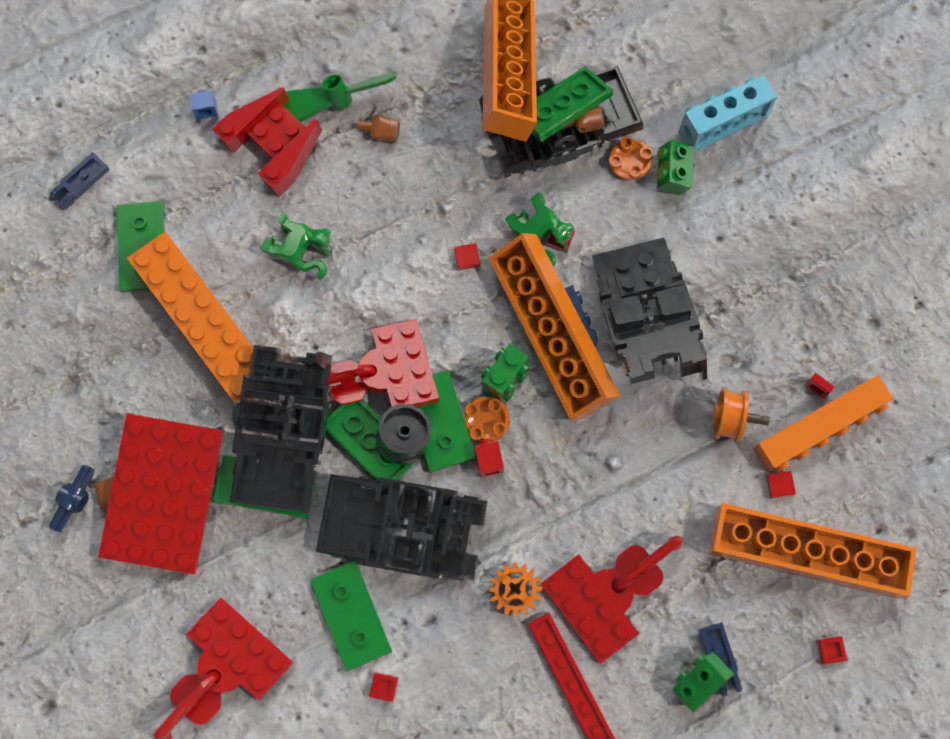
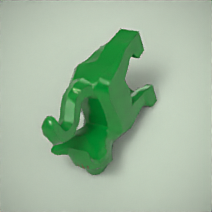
[505,192,574,267]
[260,212,330,280]

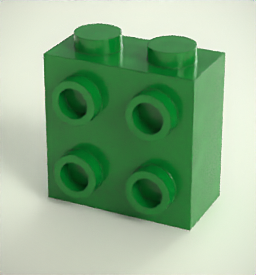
[481,343,530,402]

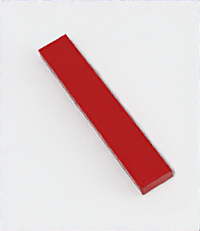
[527,612,615,739]

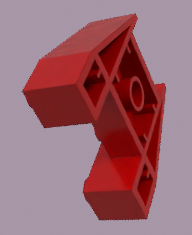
[212,87,323,197]

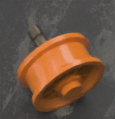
[712,387,770,443]

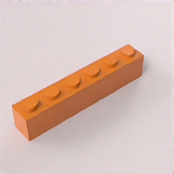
[754,375,894,472]

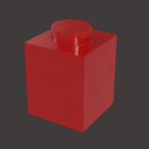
[475,439,504,478]

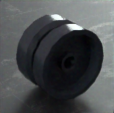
[376,404,432,465]

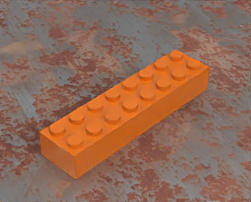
[483,0,537,142]
[127,231,257,403]
[488,233,620,421]
[708,503,917,599]

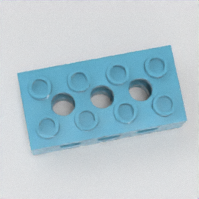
[678,75,778,153]

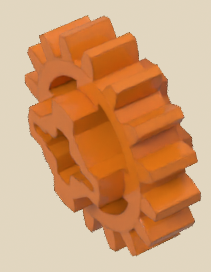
[489,562,543,617]

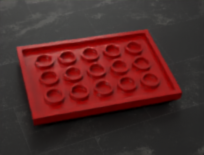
[98,413,224,575]

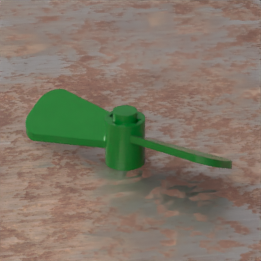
[284,71,398,123]

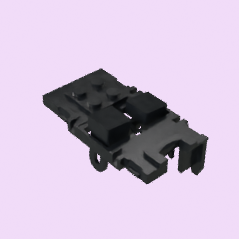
[479,65,644,178]
[592,237,707,384]
[230,345,332,513]
[316,474,488,581]

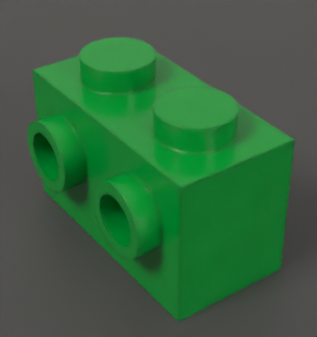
[656,140,694,195]
[672,651,734,713]

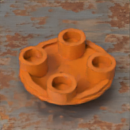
[609,137,653,180]
[465,396,510,442]

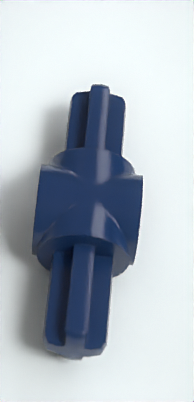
[49,465,95,532]

